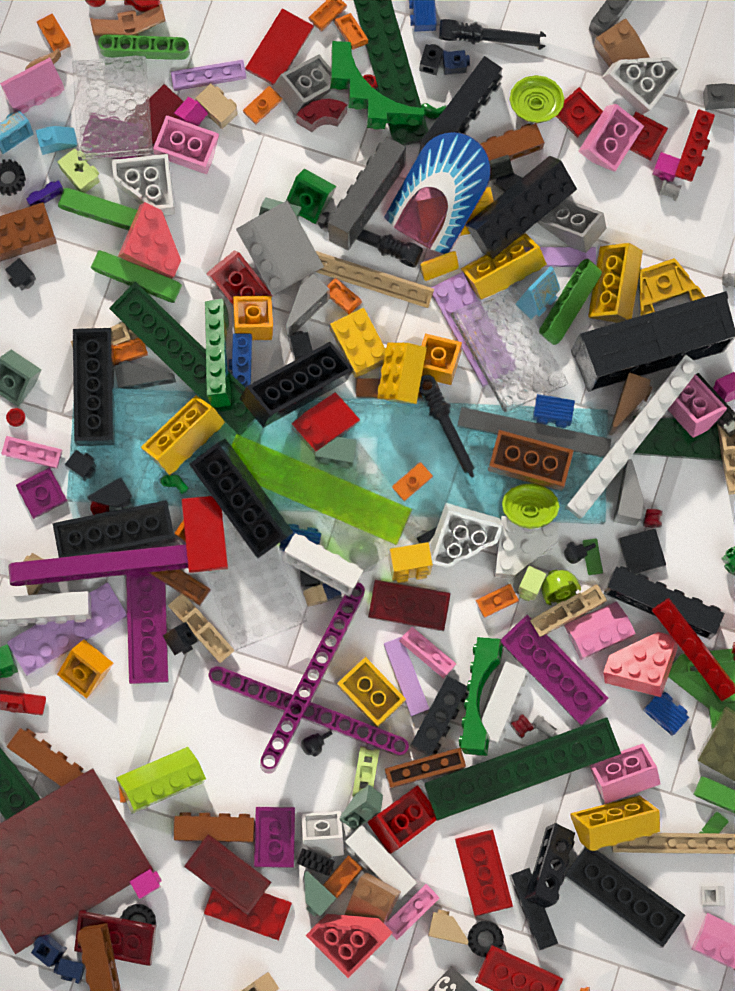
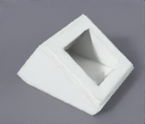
[701,886,726,906]

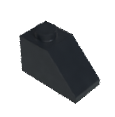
[87,477,134,509]

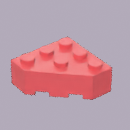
[118,202,181,279]
[603,632,678,697]
[305,914,393,978]

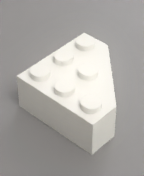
[602,57,682,114]
[112,154,175,216]
[430,503,504,568]
[494,516,559,579]

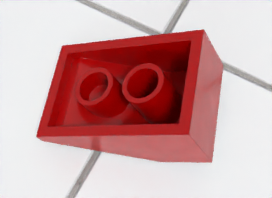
[206,250,273,306]
[291,392,360,455]
[367,785,437,854]

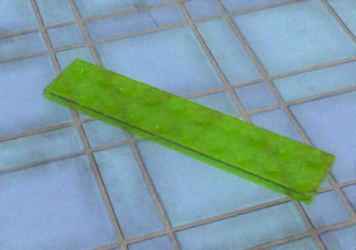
[231,434,413,545]

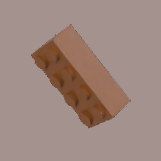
[0,202,57,262]
[488,430,574,491]

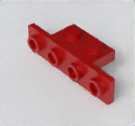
[675,109,715,182]
[0,690,46,716]

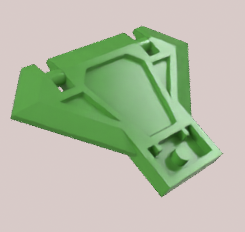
[668,648,735,729]

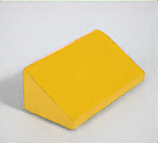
[420,251,459,281]

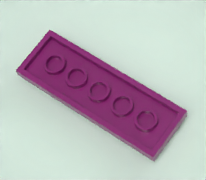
[126,573,169,684]
[501,614,609,726]

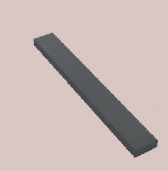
[457,407,612,458]

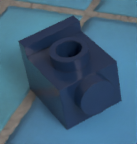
[442,50,470,75]
[31,935,67,967]
[53,958,85,984]

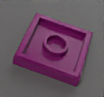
[16,467,68,519]

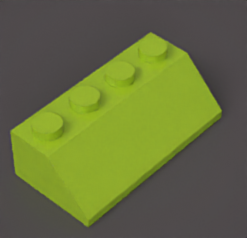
[116,747,206,814]

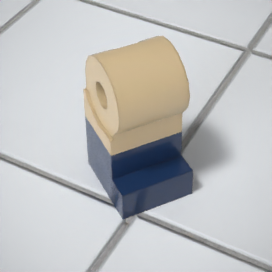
[303,583,342,607]

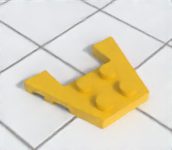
[639,258,705,316]

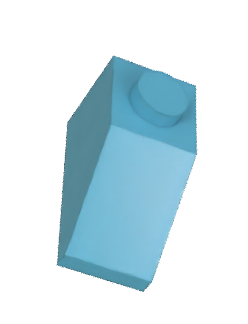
[36,126,79,155]

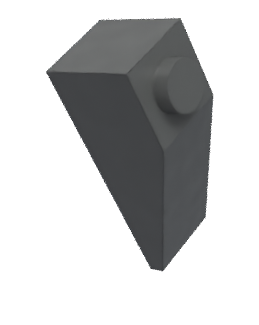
[703,83,735,110]
[115,361,176,392]

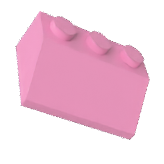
[0,58,65,114]
[578,104,644,172]
[153,115,219,175]
[668,374,727,438]
[564,601,636,660]
[590,743,660,804]
[691,913,735,970]

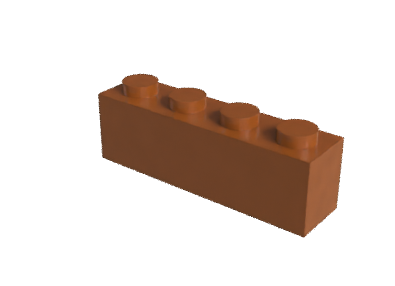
[478,123,545,161]
[6,728,84,787]
[384,747,466,789]
[174,812,255,843]
[77,923,121,991]

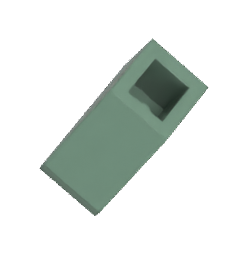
[315,437,357,468]
[340,785,383,830]

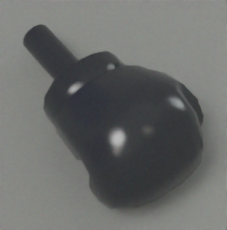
[563,542,596,564]
[301,730,333,757]

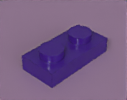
[26,180,63,207]

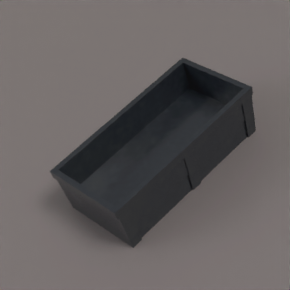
[571,291,735,392]

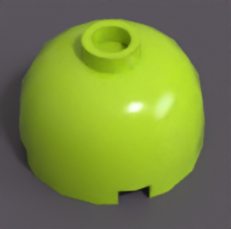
[541,569,581,606]

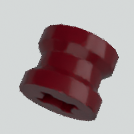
[643,509,663,528]
[510,714,534,739]

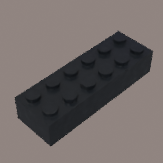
[419,56,503,154]
[465,156,577,258]
[73,328,115,446]
[240,342,354,428]
[189,438,294,559]
[52,500,176,558]
[603,566,725,640]
[564,846,686,948]

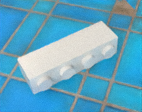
[281,533,364,597]
[481,661,529,744]
[345,825,417,900]

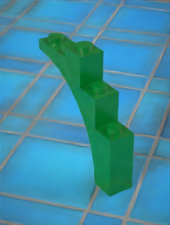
[330,41,424,130]

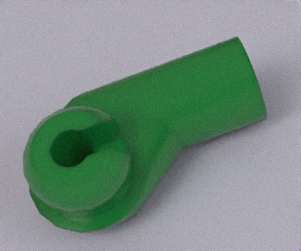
[421,103,446,120]
[160,474,189,494]

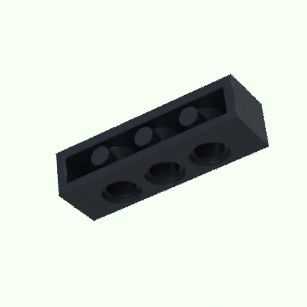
[410,675,469,756]
[525,823,575,908]
[509,868,558,951]

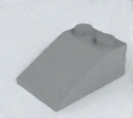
[273,54,333,115]
[537,199,607,253]
[286,274,330,337]
[613,459,646,526]

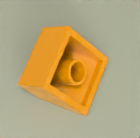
[233,296,273,340]
[57,639,114,699]

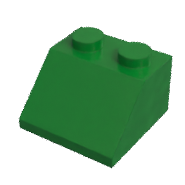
[286,168,337,224]

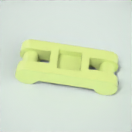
[352,746,380,797]

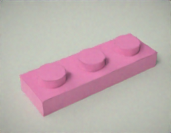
[1,436,63,469]
[399,627,456,679]
[385,884,440,940]

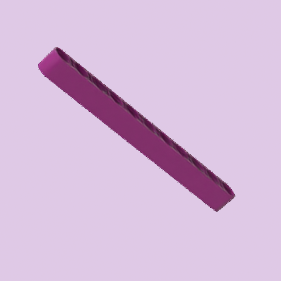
[8,544,188,586]
[260,582,365,774]
[208,666,409,757]

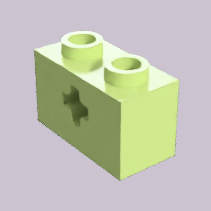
[57,148,100,193]
[516,566,546,601]

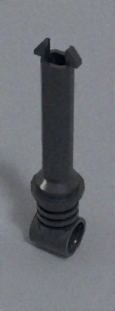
[439,19,547,50]
[318,212,424,268]
[419,375,475,478]

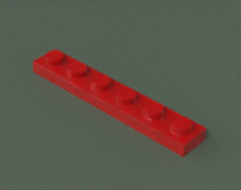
[652,598,735,701]

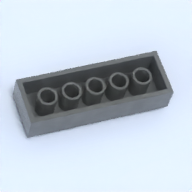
[327,137,406,251]

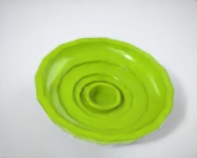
[509,75,564,123]
[502,483,560,529]

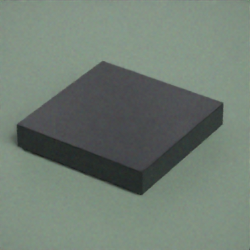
[618,528,666,574]

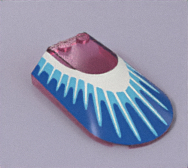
[384,132,491,254]

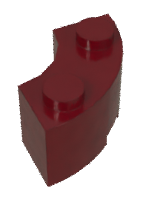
[296,99,348,132]

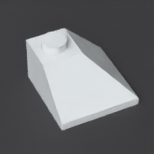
[301,811,344,857]

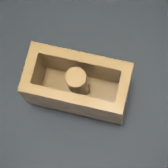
[195,83,238,129]

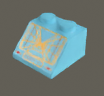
[0,111,34,154]
[515,266,561,320]

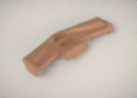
[90,4,166,36]

